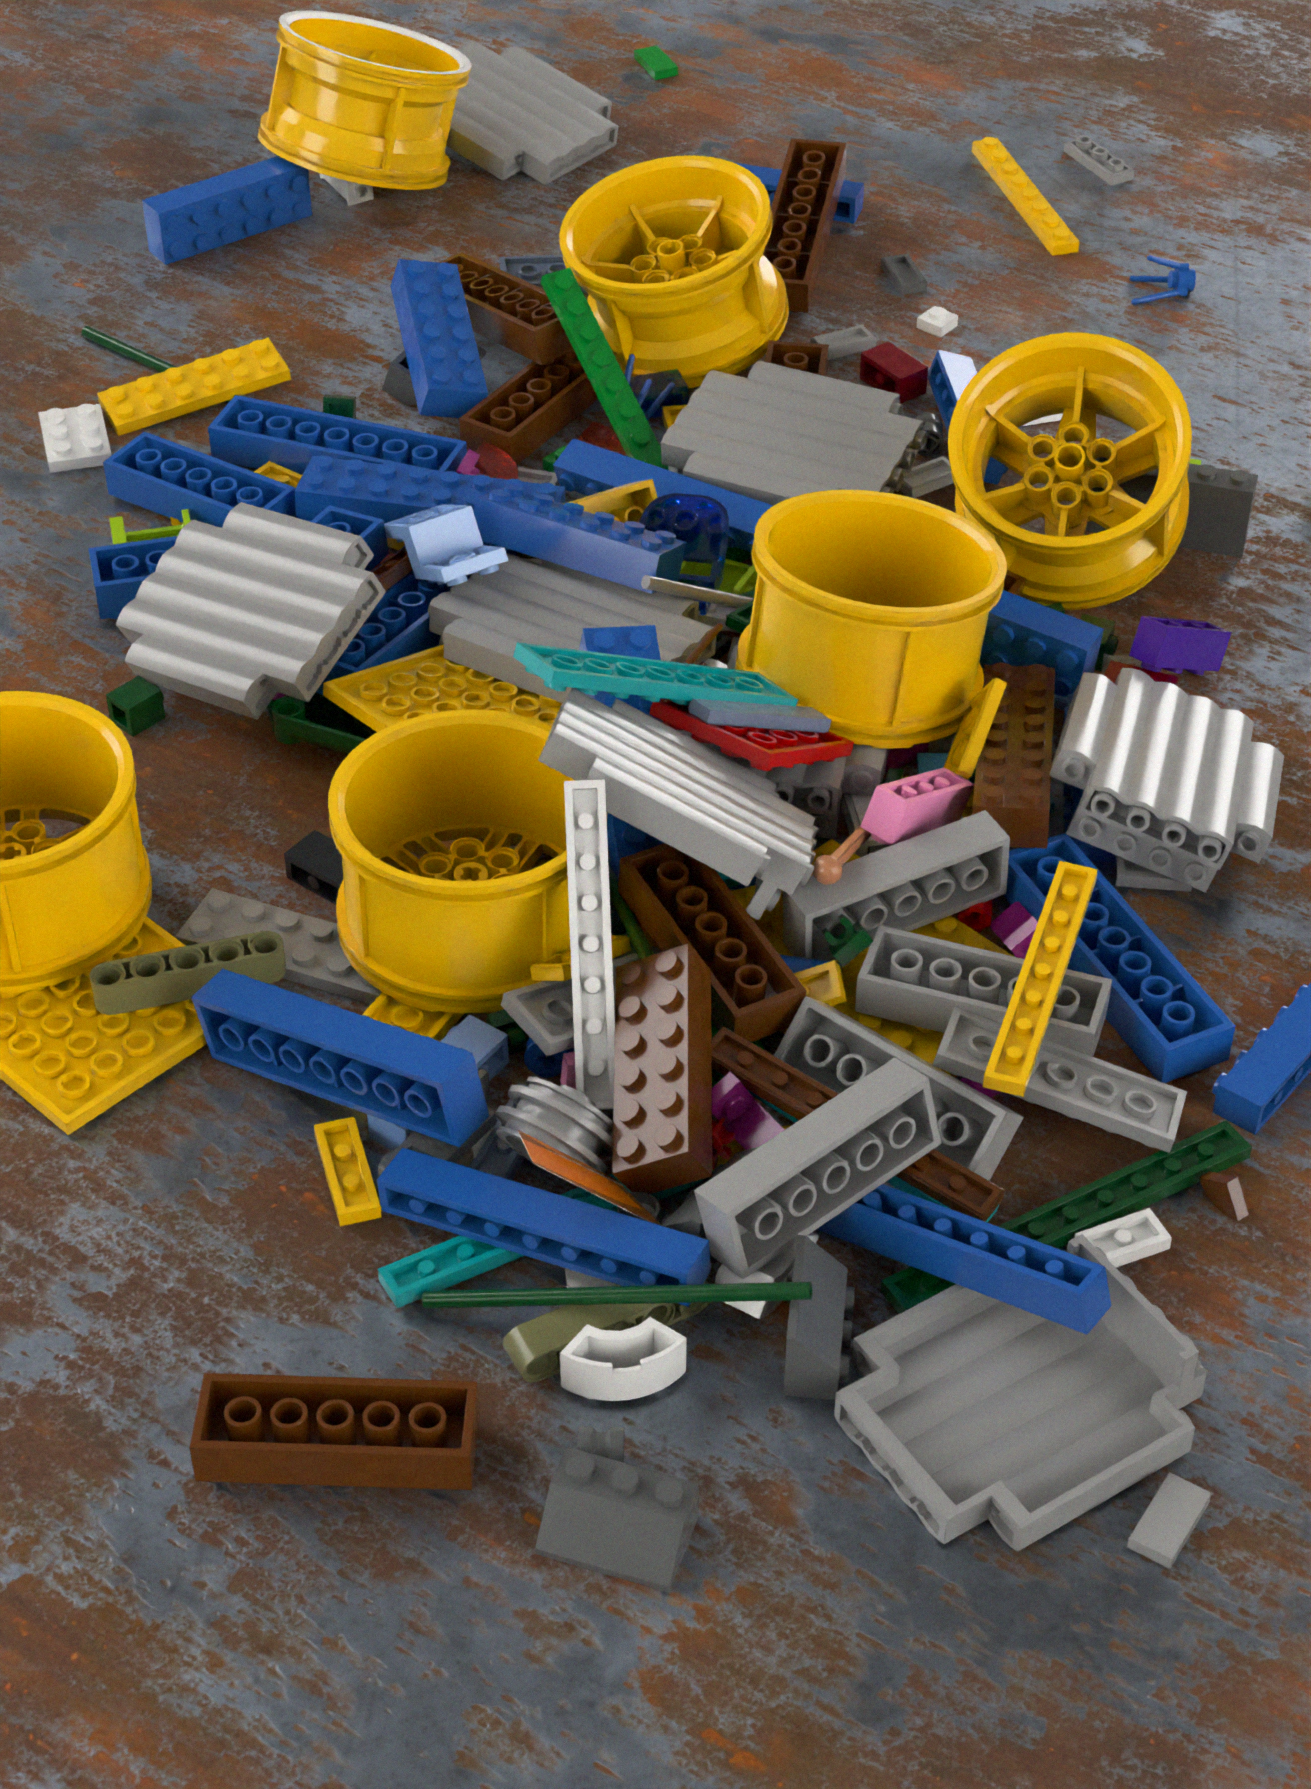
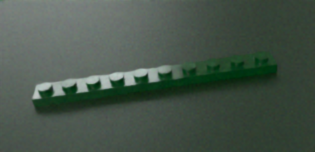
[880,1120,1252,1314]

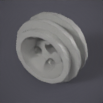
[495,1077,613,1173]

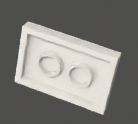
[38,404,112,473]

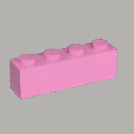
[860,767,974,845]

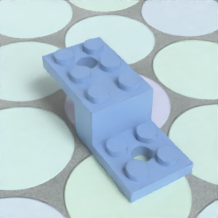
[384,504,509,586]

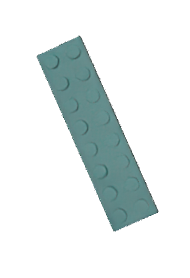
[513,642,798,706]

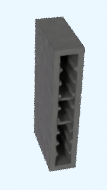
[1086,457,1258,558]

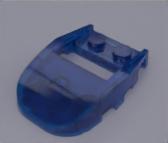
[639,493,729,616]

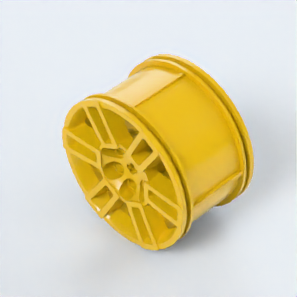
[735,490,1007,749]
[0,691,152,995]
[328,709,608,1013]

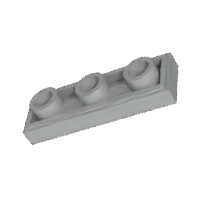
[1064,135,1135,186]

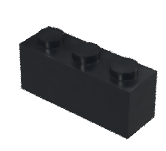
[284,830,343,905]

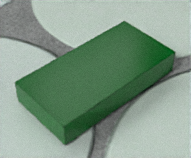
[634,45,678,80]

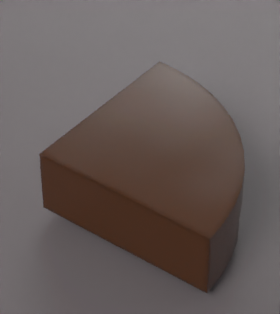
[1199,1171,1249,1221]

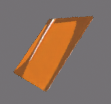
[518,1130,662,1226]

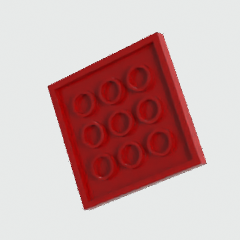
[649,699,854,771]

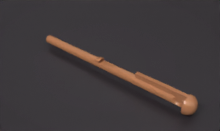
[813,775,914,885]

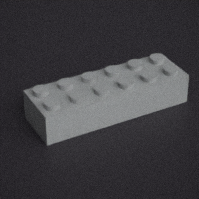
[783,810,1010,961]
[855,925,1112,1057]
[774,996,1024,1181]
[694,1057,941,1279]

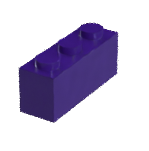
[1129,616,1232,675]

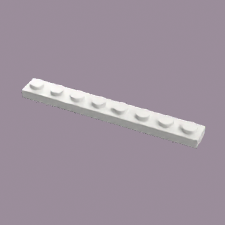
[564,779,615,1110]

